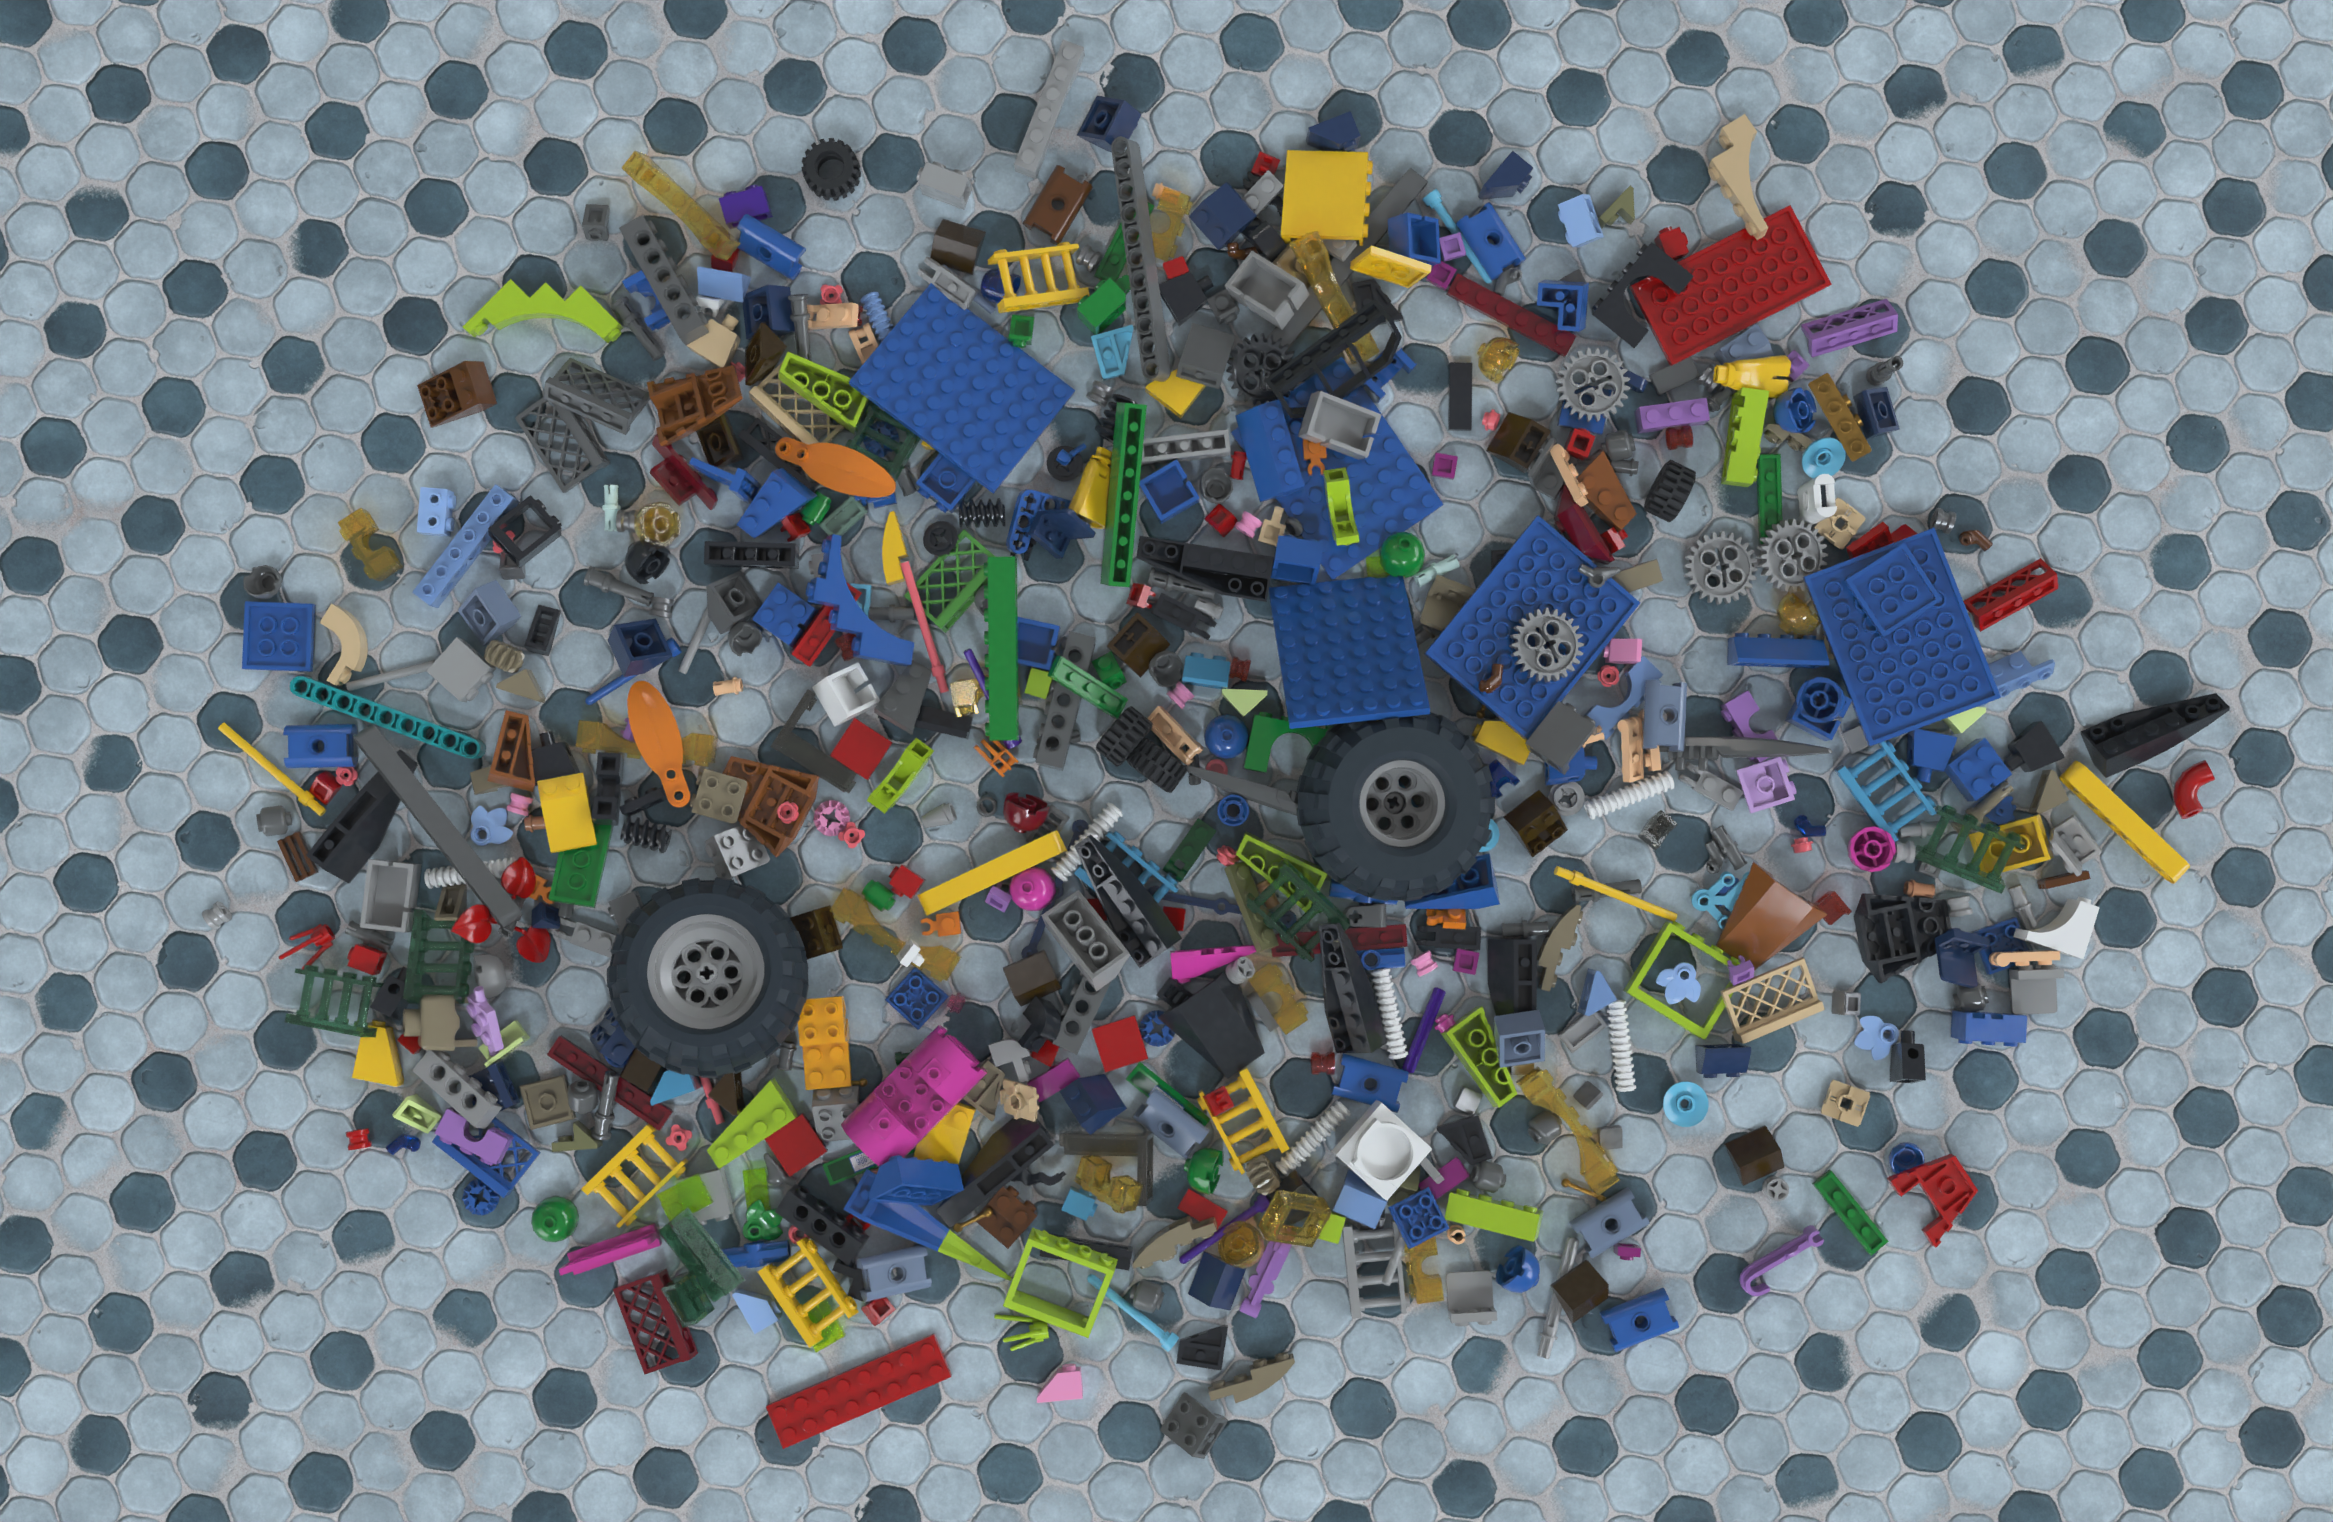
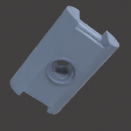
[1642,680,1687,752]
[1132,1088,1209,1159]
[1569,1187,1650,1259]
[857,1245,932,1302]

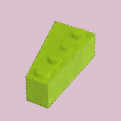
[779,351,869,434]
[1721,387,1769,487]
[1236,831,1327,914]
[1441,1006,1517,1108]
[707,1078,799,1169]
[1445,1188,1544,1242]

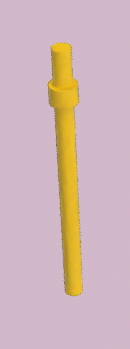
[218,722,326,816]
[1554,866,1677,922]

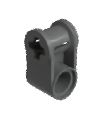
[1342,904,1387,928]

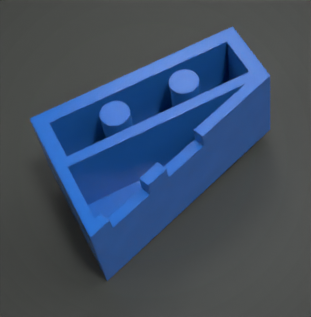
[737,468,817,539]
[1951,1010,2027,1047]

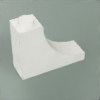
[2013,897,2100,959]

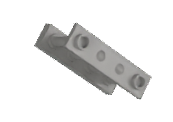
[1342,1219,1410,1319]

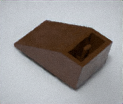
[417,361,497,428]

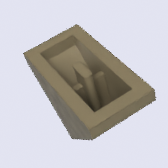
[496,669,546,703]
[2028,770,2069,814]
[434,884,467,921]

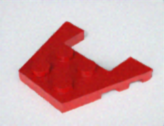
[1887,1154,1978,1248]

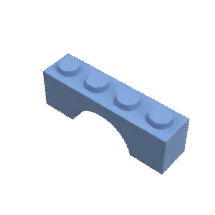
[1583,656,1663,740]

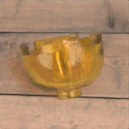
[1477,337,1520,383]
[634,502,681,547]
[1776,591,1821,635]
[1218,1221,1265,1269]

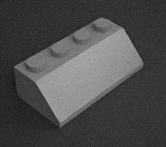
[1041,890,1130,991]

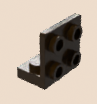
[790,905,843,959]

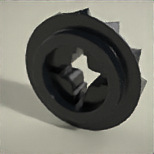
[1047,446,1083,482]
[923,521,959,557]

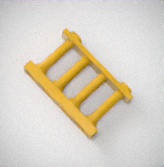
[987,242,1090,313]
[1197,1067,1290,1175]
[581,1124,689,1228]
[758,1237,859,1348]

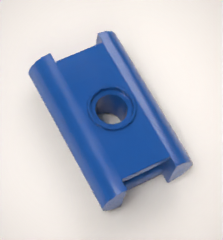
[1456,202,1526,281]
[734,214,806,280]
[283,724,358,768]
[1331,1053,1409,1113]
[1599,1288,1679,1352]

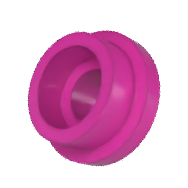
[1434,1013,1456,1033]

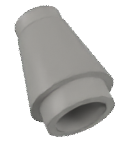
[921,803,957,828]

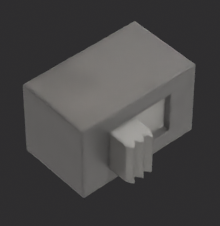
[1915,859,1942,878]

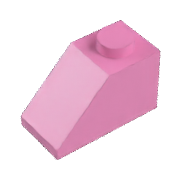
[1602,639,1642,665]
[1037,1364,1083,1403]

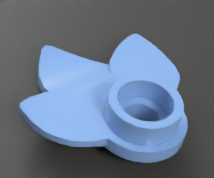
[470,805,513,846]
[1656,962,1701,1004]
[1854,1016,1899,1060]

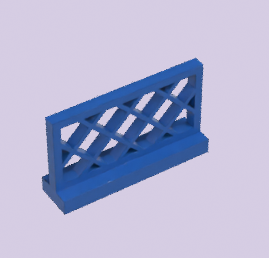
[689,457,761,504]
[432,1100,541,1198]

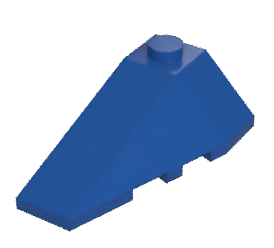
[1404,853,1500,909]

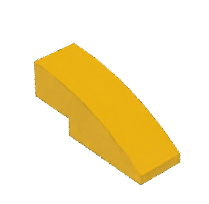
[882,511,909,586]

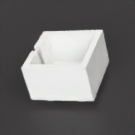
[812,662,880,727]

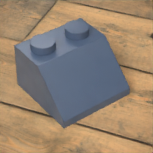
[1714,324,1774,365]
[458,580,522,646]
[1494,1010,1545,1068]

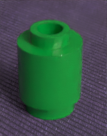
[800,491,832,526]
[861,879,896,912]

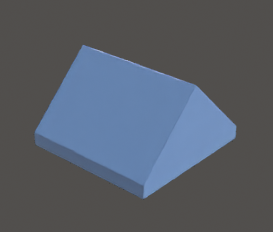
[697,267,751,303]
[1577,968,1617,1016]
[1332,1169,1387,1229]

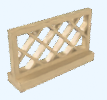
[749,362,844,444]
[1720,957,1825,1044]

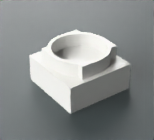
[1331,1100,1432,1201]

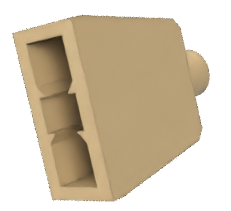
[686,314,741,368]

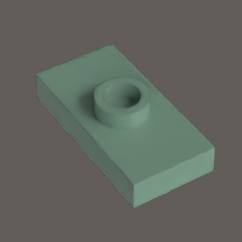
[819,495,868,536]

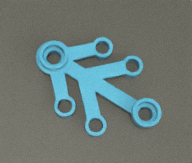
[1691,871,1749,929]

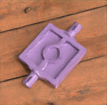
[466,986,504,1056]

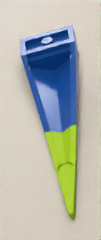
[843,1169,1012,1281]

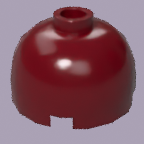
[1003,792,1049,833]

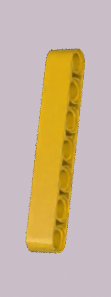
[2059,760,2190,884]
[917,830,1067,916]

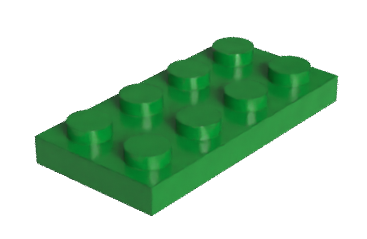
[549,821,614,908]

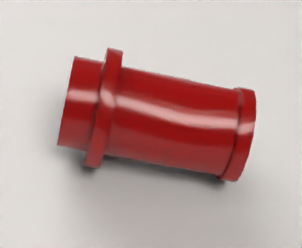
[1229,451,1248,480]

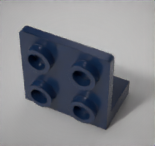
[469,1061,520,1112]

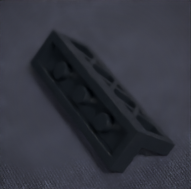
[738,418,820,492]
[878,705,973,739]
[1040,1233,1133,1271]

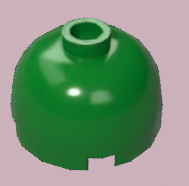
[1380,532,1425,578]
[1184,1148,1224,1195]
[531,1196,579,1242]

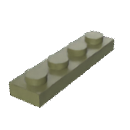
[1224,862,1279,953]

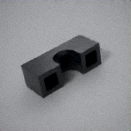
[592,752,624,826]

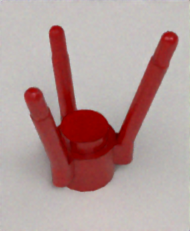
[278,924,335,971]

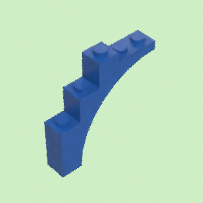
[806,534,914,667]

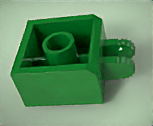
[1077,274,1131,335]

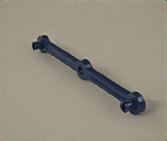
[1021,819,1089,958]
[1148,886,1297,928]

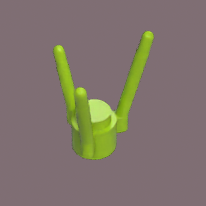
[994,1314,1049,1351]

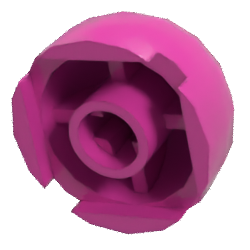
[1847,826,1896,872]
[1010,866,1056,911]

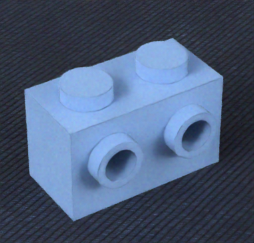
[1558,194,1604,247]
[417,487,456,537]

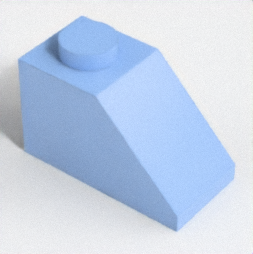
[732,1288,782,1334]

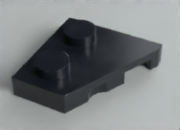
[1351,279,1403,325]
[1436,1114,1493,1165]
[1176,1325,1228,1370]

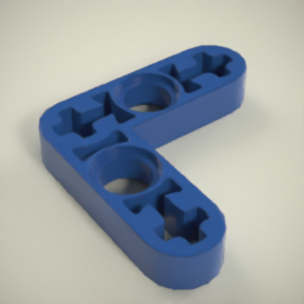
[1006,489,1071,554]

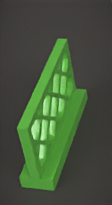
[904,529,996,633]

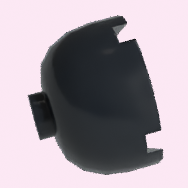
[624,538,670,584]

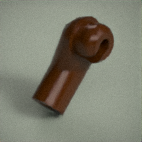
[1227,242,1258,261]
[1959,530,1993,552]
[1479,664,1503,694]

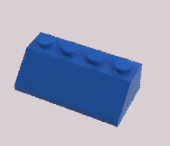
[1235,400,1305,502]
[1727,633,1829,669]
[868,1155,964,1206]

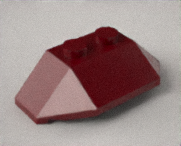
[1554,484,1615,564]

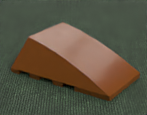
[647,365,743,447]
[722,756,819,857]
[1716,861,1828,971]

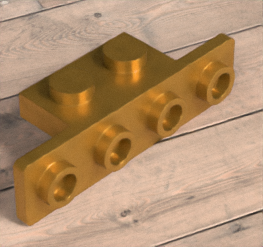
[1808,373,1872,462]

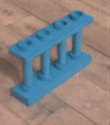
[1835,740,1936,842]
[1074,831,1179,903]

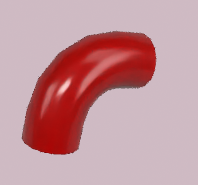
[2173,760,2215,819]

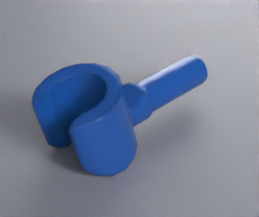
[1056,443,1086,466]

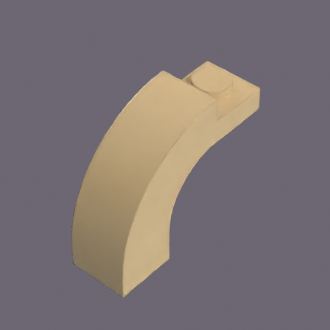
[320,604,368,686]

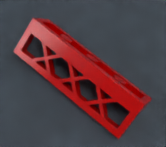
[1963,558,2058,632]
[790,583,862,667]

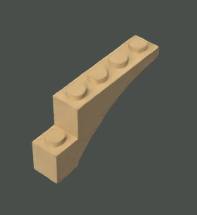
[1708,114,1768,240]

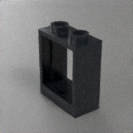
[488,495,562,568]

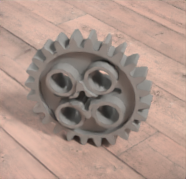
[1556,348,1630,422]
[1756,519,1828,592]
[1683,531,1758,605]
[1509,608,1584,683]

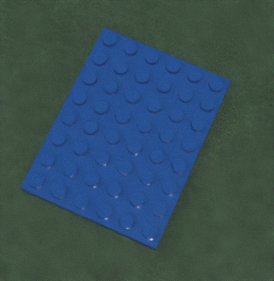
[849,283,1075,494]
[1231,357,1444,581]
[1424,515,1640,741]
[1803,528,2001,746]
[1269,575,1430,729]

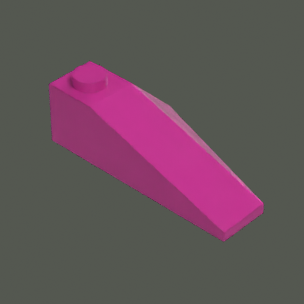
[1170,945,1256,983]

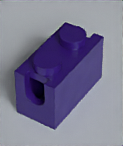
[719,185,773,229]

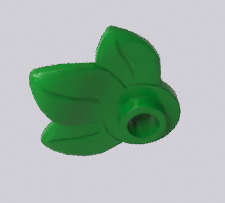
[743,1199,783,1241]

